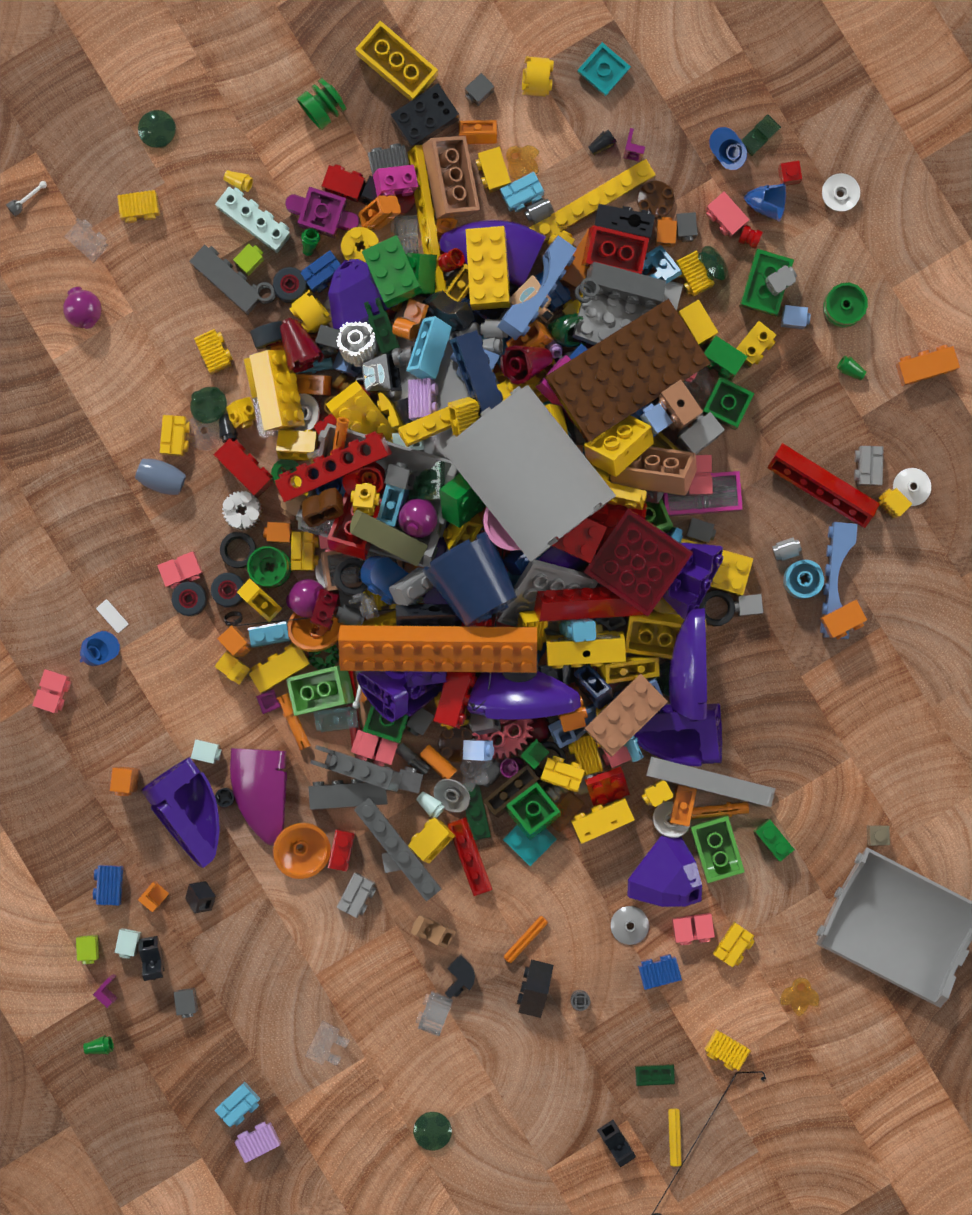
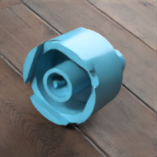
[783,560,825,599]

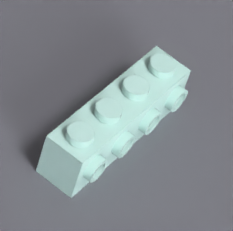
[215,187,291,253]

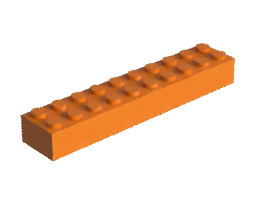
[338,625,537,673]

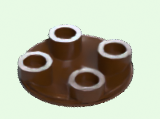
[637,181,675,219]
[438,726,476,763]

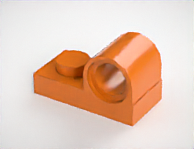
[392,299,429,342]
[295,374,332,396]
[670,785,697,827]

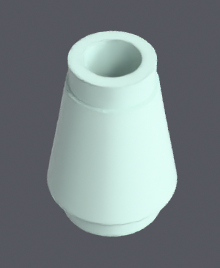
[416,791,445,818]

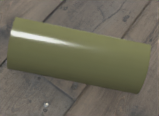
[350,509,428,566]

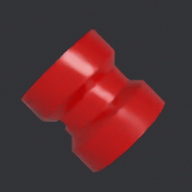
[738,224,763,249]
[438,248,465,272]

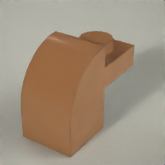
[410,915,456,949]

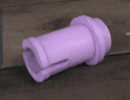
[545,337,562,358]

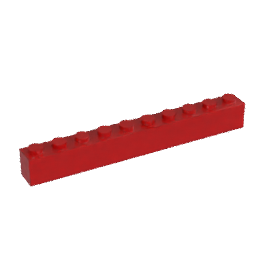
[434,546,512,729]

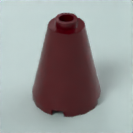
[280,318,324,374]
[500,345,553,385]

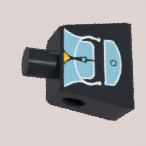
[356,354,402,391]

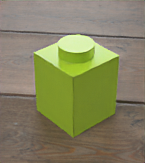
[233,244,264,276]
[76,935,99,964]

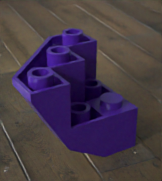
[328,259,398,330]
[663,542,723,620]
[627,835,702,907]

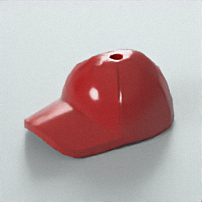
[343,467,384,496]

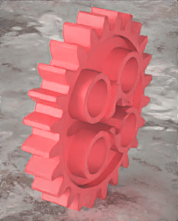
[472,719,534,760]

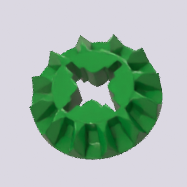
[271,459,299,483]
[309,644,339,670]

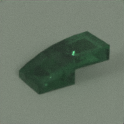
[741,114,781,156]

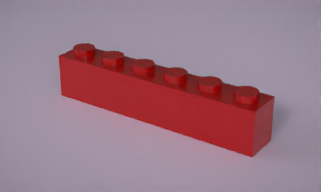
[767,443,880,529]
[534,587,645,622]

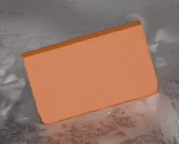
[459,120,497,144]

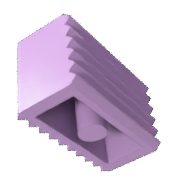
[408,378,439,421]
[235,1121,281,1163]

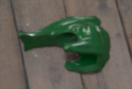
[548,313,586,347]

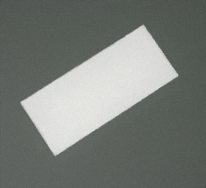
[96,599,128,633]

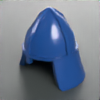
[744,184,786,222]

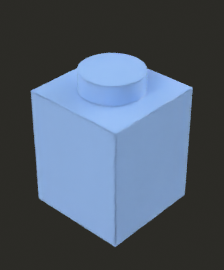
[781,305,811,329]
[640,403,673,435]
[463,740,494,761]

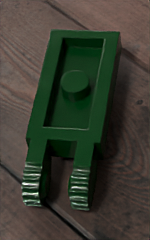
[364,297,400,355]

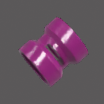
[500,757,525,778]

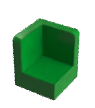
[520,739,549,769]

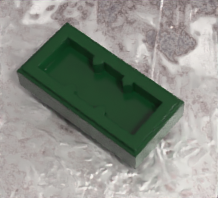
[635,1064,675,1086]

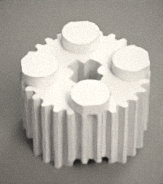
[337,322,379,367]
[222,491,262,530]

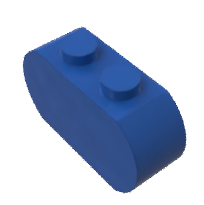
[361,556,409,605]

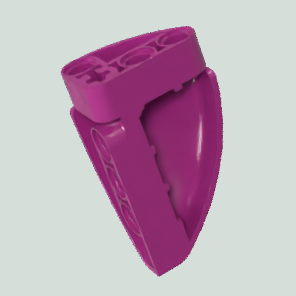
[230,748,287,846]

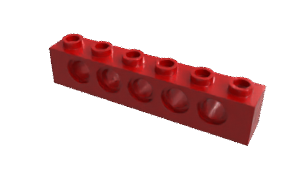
[275,431,392,502]

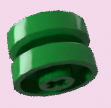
[823,282,868,328]

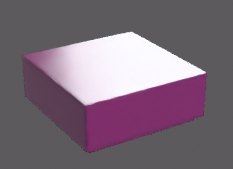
[256,689,281,714]

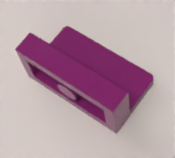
[623,128,645,162]
[93,974,117,1008]

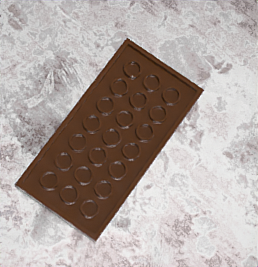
[544,298,711,443]

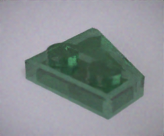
[409,461,445,500]

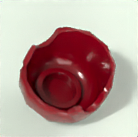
[527,717,551,743]

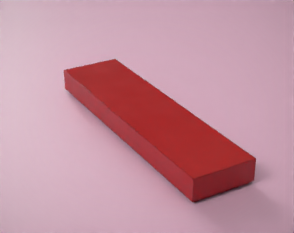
[447,817,493,896]

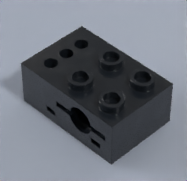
[391,83,460,149]
[594,204,655,244]
[396,604,456,626]

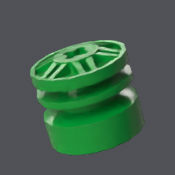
[296,78,347,130]
[247,546,292,588]

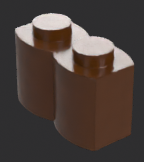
[302,488,343,527]

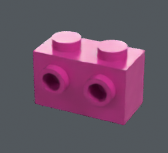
[373,165,418,197]

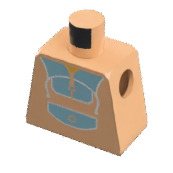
[509,275,554,323]

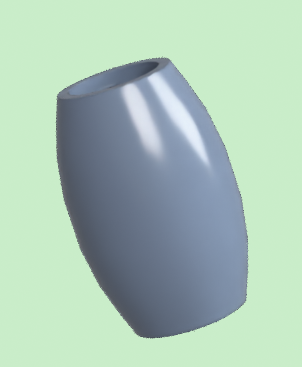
[135,459,186,495]

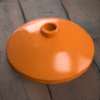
[287,608,343,652]
[273,823,331,879]

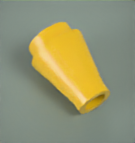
[223,170,253,192]

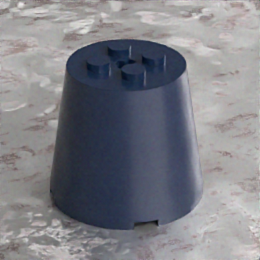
[422,532,517,627]

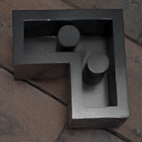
[516,959,554,1018]

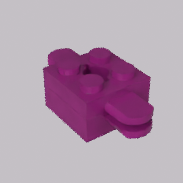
[285,187,359,239]

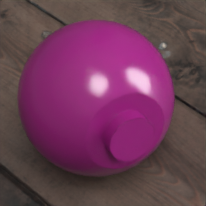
[63,287,102,329]
[399,499,438,538]
[286,579,324,618]

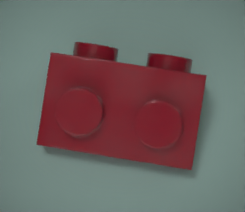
[310,588,339,637]

